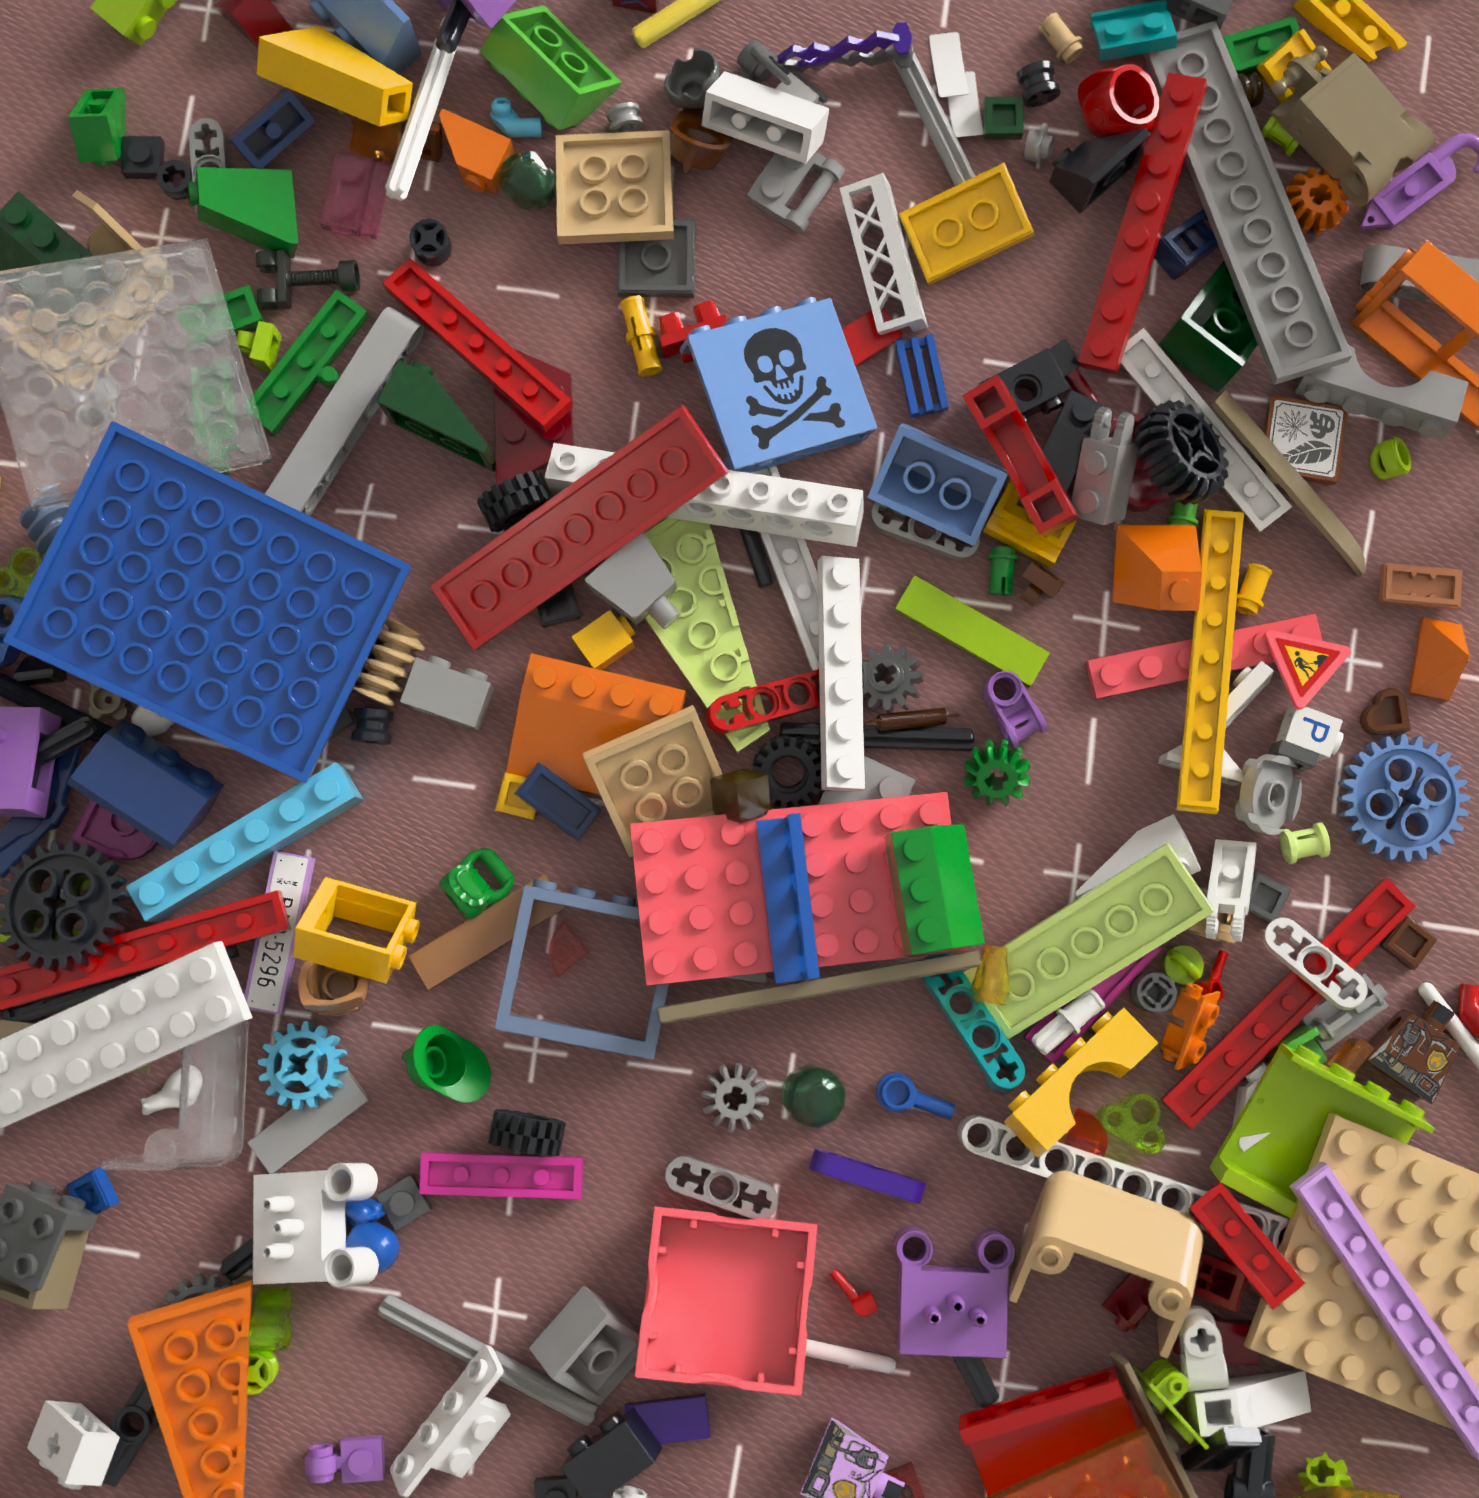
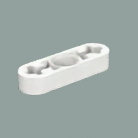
[1263,918,1368,1010]

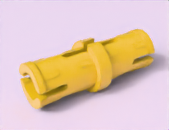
[620,296,663,377]

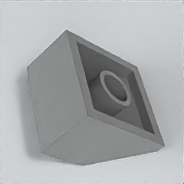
[529,1285,640,1406]

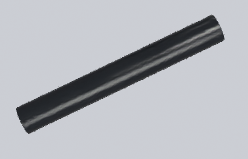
[739,529,773,588]

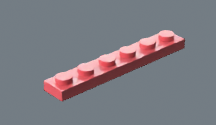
[1085,614,1323,700]

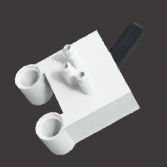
[220,1163,379,1287]

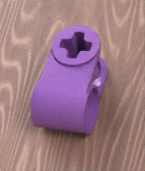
[982,671,1048,749]

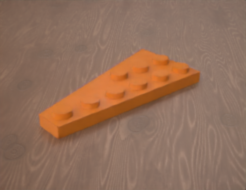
[127,1280,252,1498]

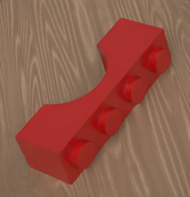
[962,375,1080,537]

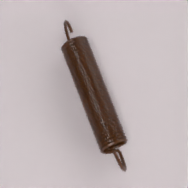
[864,707,960,732]

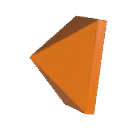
[1408,617,1470,701]

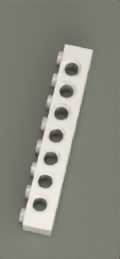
[545,443,864,547]

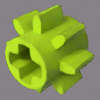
[1298,1452,1354,1498]

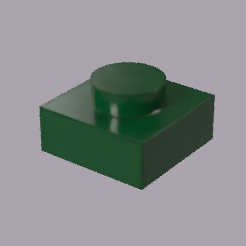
[983,97,1024,140]

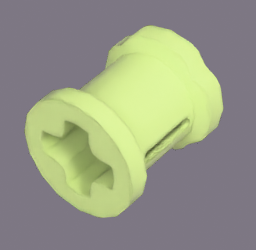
[1279,822,1331,864]

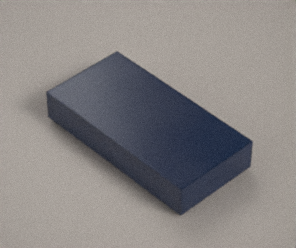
[514,762,602,841]

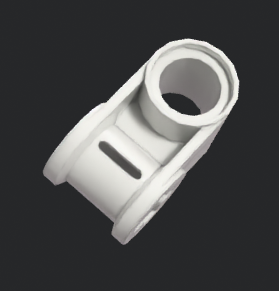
[1179,1306,1229,1393]

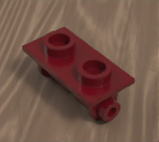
[1102,1273,1152,1332]

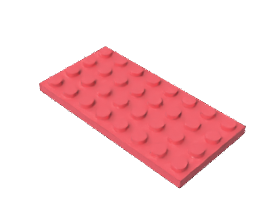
[630,792,967,986]

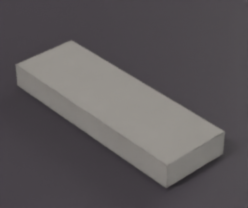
[247,1070,371,1174]

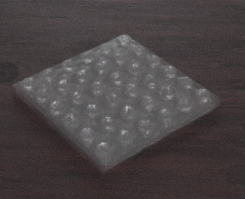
[0,238,272,511]

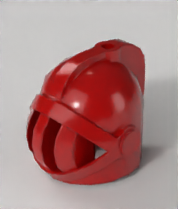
[1078,64,1159,138]

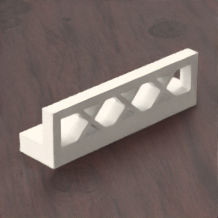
[840,173,928,335]

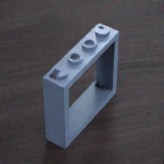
[494,879,669,1060]

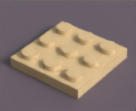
[556,130,674,245]
[582,705,723,858]

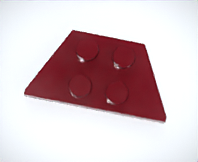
[494,348,574,484]

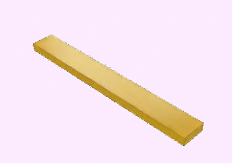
[1176,509,1244,815]

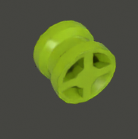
[248,1347,279,1395]

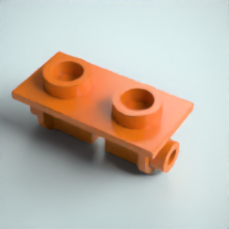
[1160,983,1221,1070]

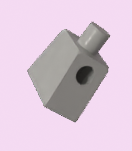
[584,533,681,629]

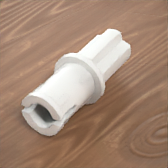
[1031,989,1105,1055]

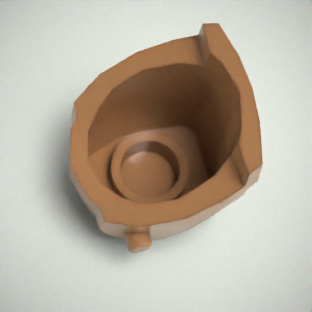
[298,961,370,1017]

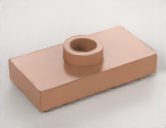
[1378,563,1463,610]

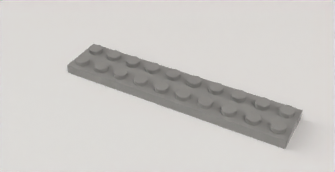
[1143,20,1352,385]

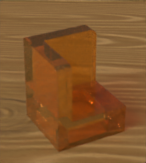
[349,114,401,164]

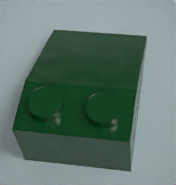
[1158,260,1258,393]
[377,360,496,472]

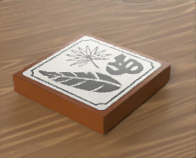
[1258,395,1347,485]

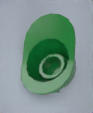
[401,1025,491,1103]

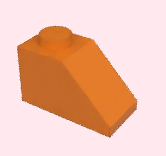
[439,108,515,194]

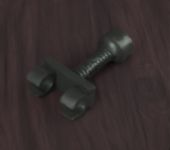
[256,250,360,310]

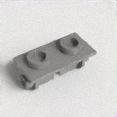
[1302,973,1389,1051]

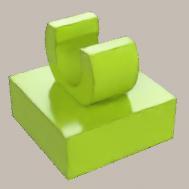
[235,321,282,372]

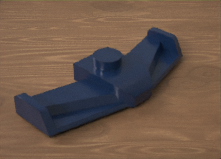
[0,727,83,879]

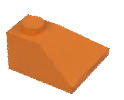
[1111,524,1202,611]

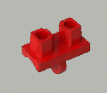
[659,300,728,364]

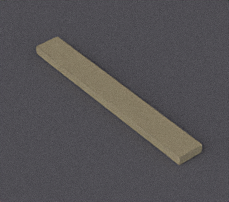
[657,950,981,1024]

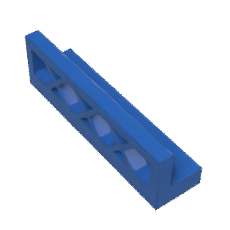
[755,813,820,984]

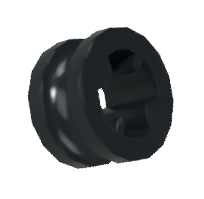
[157,160,192,200]

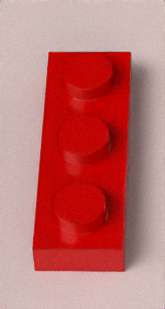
[1188,1182,1306,1310]

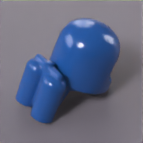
[345,1198,400,1273]

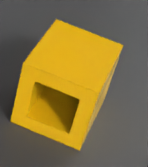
[572,610,636,670]

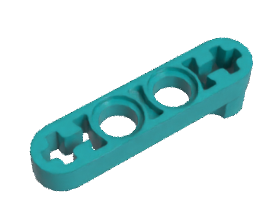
[921,953,1025,1094]

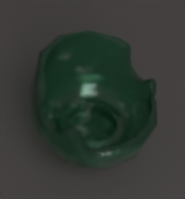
[781,1064,846,1128]

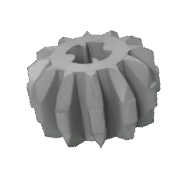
[701,1063,769,1132]

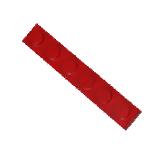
[382,258,573,433]

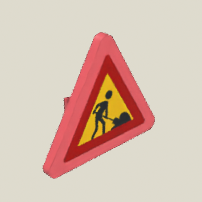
[1264,630,1351,710]

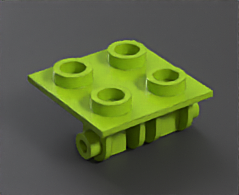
[1132,1359,1209,1449]

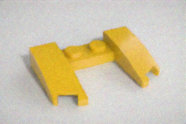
[1292,0,1408,62]

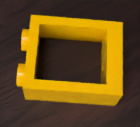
[293,877,420,984]

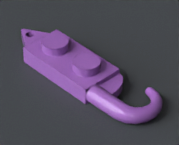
[1359,133,1479,231]

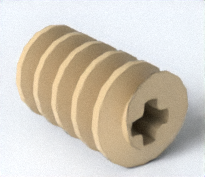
[353,618,425,706]

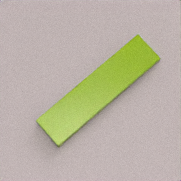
[894,575,1050,688]

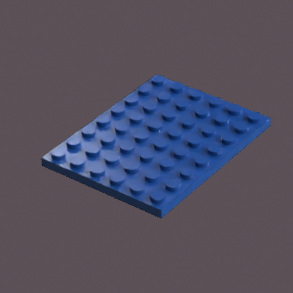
[3,421,412,783]

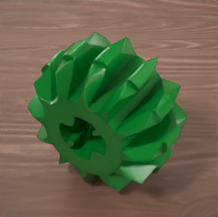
[964,739,1031,807]

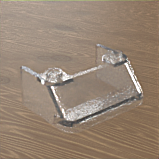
[102,1020,249,1171]

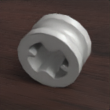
[606,102,643,133]

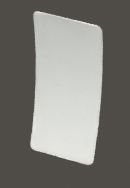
[929,32,969,97]
[948,71,984,137]

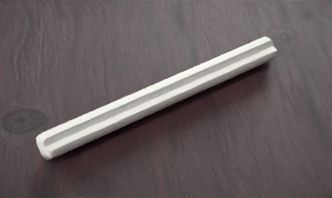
[385,17,457,201]

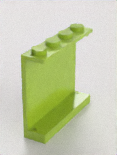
[1209,1043,1435,1219]

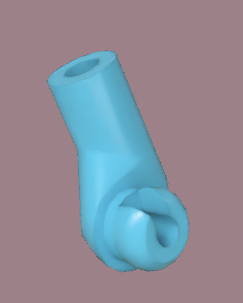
[490,97,542,138]

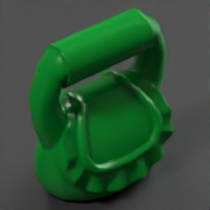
[439,848,515,920]

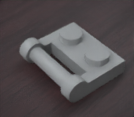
[746,152,845,234]

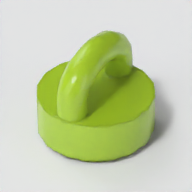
[1370,437,1411,480]
[1161,945,1204,985]

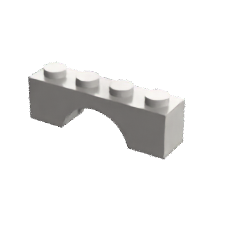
[1294,345,1469,439]

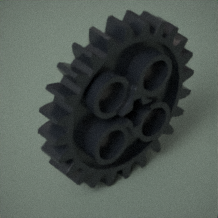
[0,840,130,972]

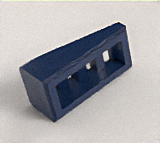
[1154,209,1219,280]

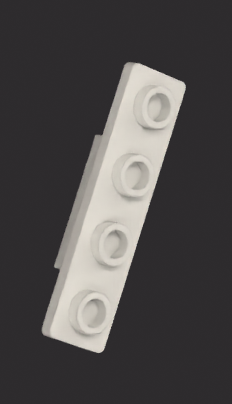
[390,1345,511,1498]

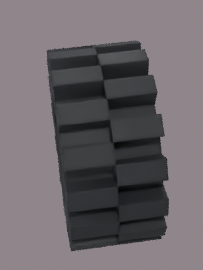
[477,471,552,533]
[753,734,821,809]
[488,1109,566,1156]

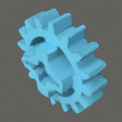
[258,1021,348,1110]

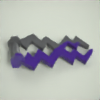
[777,22,914,72]

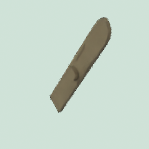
[1211,389,1365,577]
[1109,1351,1198,1498]

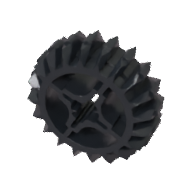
[1133,400,1229,506]

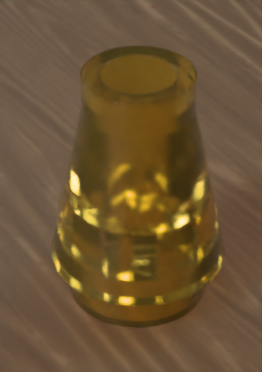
[970,945,1010,1005]

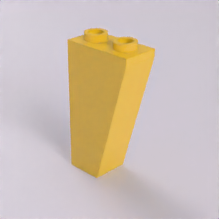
[257,26,413,127]

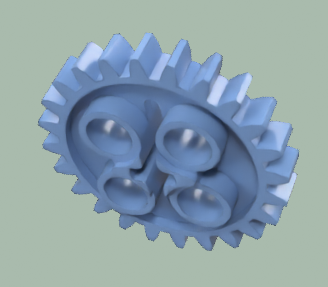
[1337,734,1471,863]

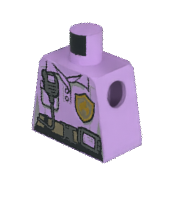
[800,1418,905,1498]

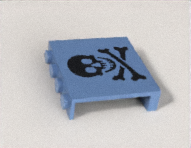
[679,297,877,473]

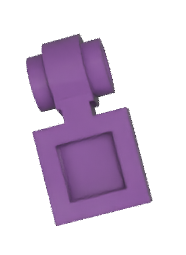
[304,1434,385,1484]

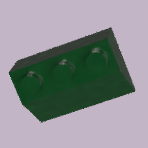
[0,191,117,335]

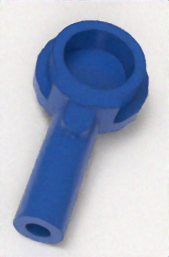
[876,1072,955,1119]

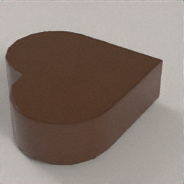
[1359,688,1411,735]

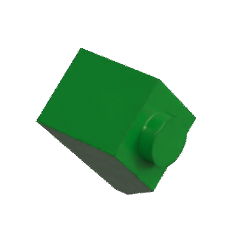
[68,88,125,166]

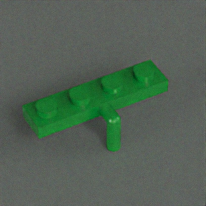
[241,289,370,436]

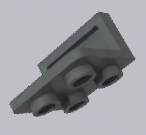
[0,1180,99,1292]

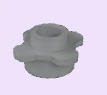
[1024,123,1055,170]

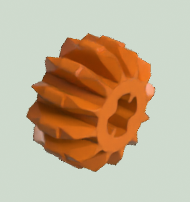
[1285,167,1349,236]

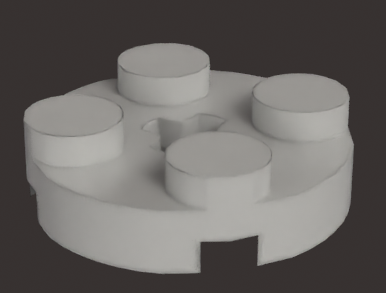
[1235,754,1302,835]

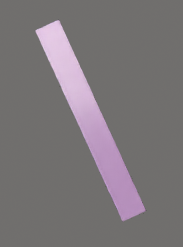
[1289,1162,1479,1460]

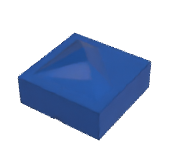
[66,1166,120,1215]

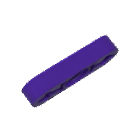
[809,1148,926,1203]

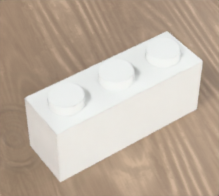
[702,71,829,164]

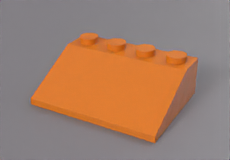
[506,653,686,796]

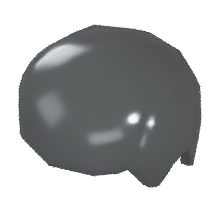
[664,48,721,109]

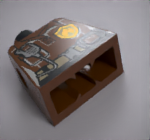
[1357,1000,1459,1104]

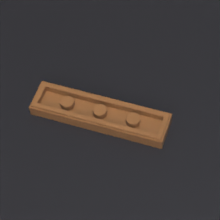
[408,874,566,990]

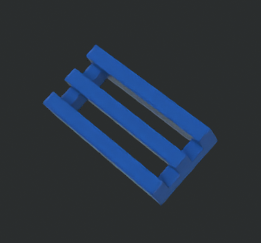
[894,333,949,418]

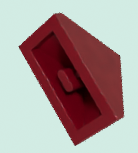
[214,0,293,49]
[1193,1252,1248,1312]

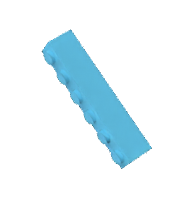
[126,762,364,922]

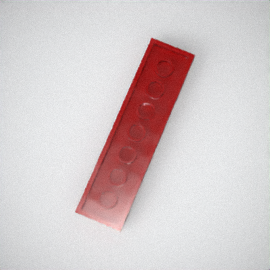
[429,405,730,651]

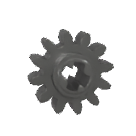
[862,643,924,713]

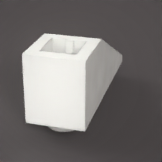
[1075,814,1201,898]
[1185,1369,1311,1437]

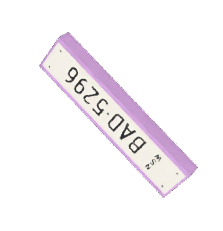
[244,851,316,1015]

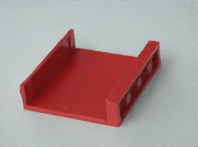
[959,1366,1163,1498]

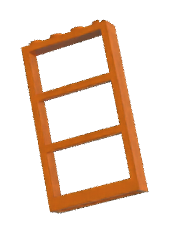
[1350,240,1479,431]

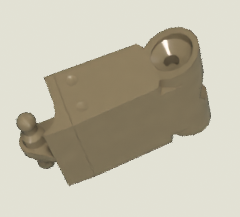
[1271,46,1435,207]

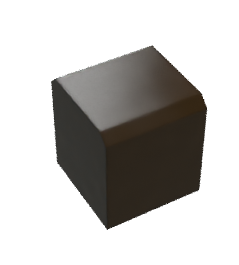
[710,768,771,823]

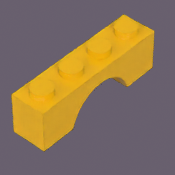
[1004,1007,1158,1158]

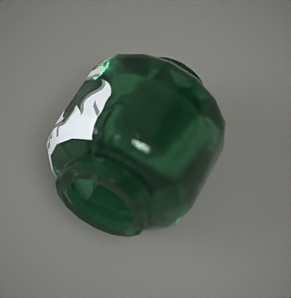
[499,150,556,210]

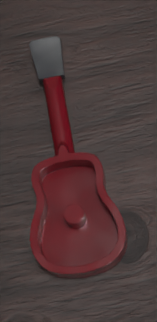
[1049,340,1169,512]

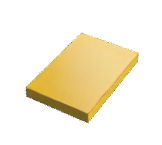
[899,163,1035,285]

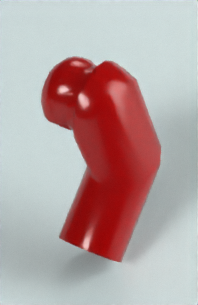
[1458,984,1479,1038]

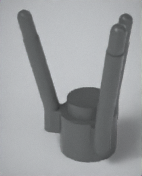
[737,40,828,103]

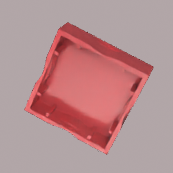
[635,1206,818,1396]

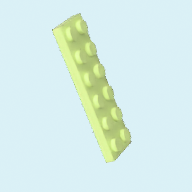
[963,842,1214,1039]

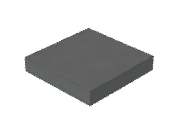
[617,219,695,298]

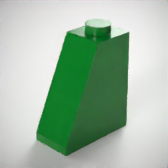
[188,167,298,258]

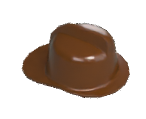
[669,108,734,175]

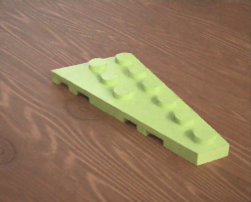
[607,518,770,754]

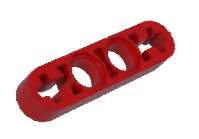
[705,669,820,734]

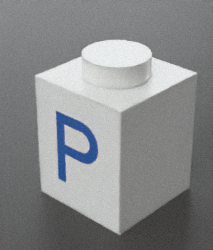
[1275,706,1343,762]

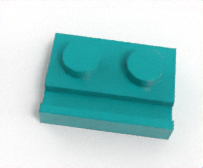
[1090,0,1177,61]

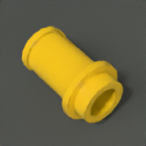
[1236,563,1272,616]

